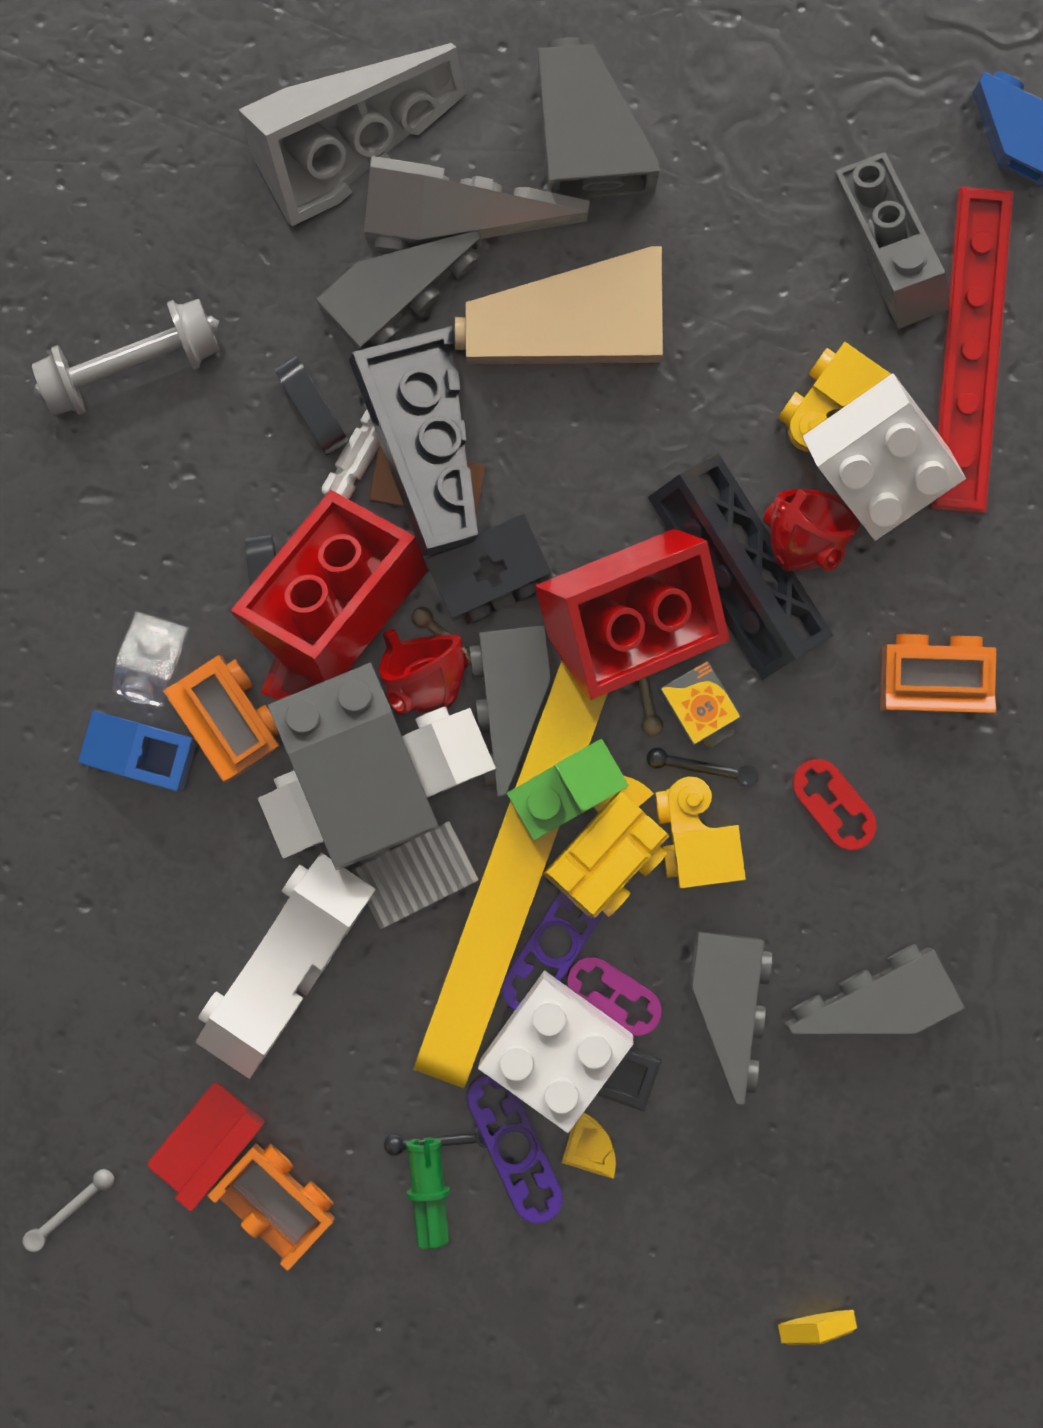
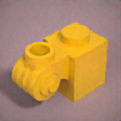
[777,342,891,452]
[655,777,746,888]

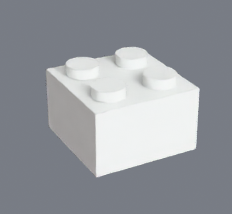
[803,373,966,541]
[478,970,633,1133]

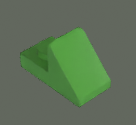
[507,738,629,841]

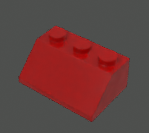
[231,490,428,684]
[535,529,730,700]

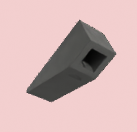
[835,152,949,329]
[316,231,482,350]
[470,625,551,796]
[689,931,772,1105]
[784,944,965,1034]

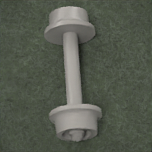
[32,299,220,416]

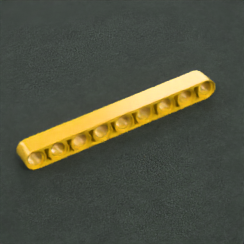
[413,660,608,1089]

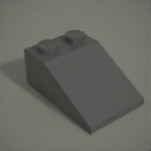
[268,663,439,871]

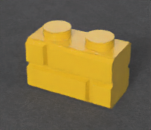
[543,792,669,918]

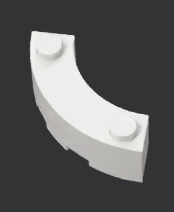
[258,707,496,859]
[195,853,376,1079]

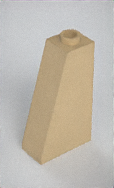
[455,246,663,364]

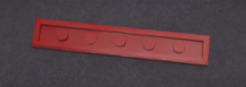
[930,187,1014,515]

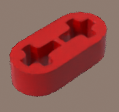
[791,759,877,850]

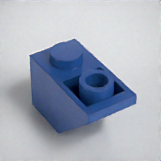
[972,71,1043,187]
[78,710,197,792]

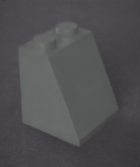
[538,37,660,198]

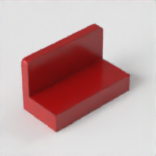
[148,1082,266,1212]

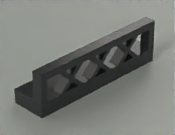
[648,453,834,680]

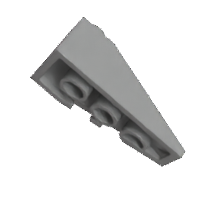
[238,43,467,226]
[364,156,590,253]

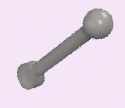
[23,1169,114,1252]

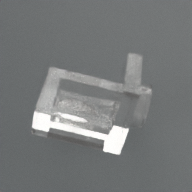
[112,611,188,707]

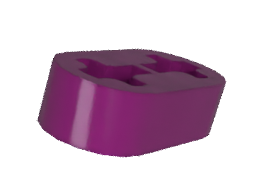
[567,956,662,1036]

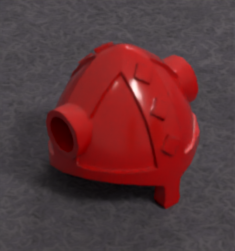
[763,489,861,571]
[379,629,468,715]

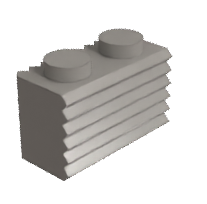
[351,818,479,929]

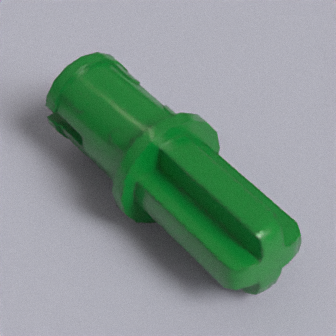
[406,1138,450,1250]

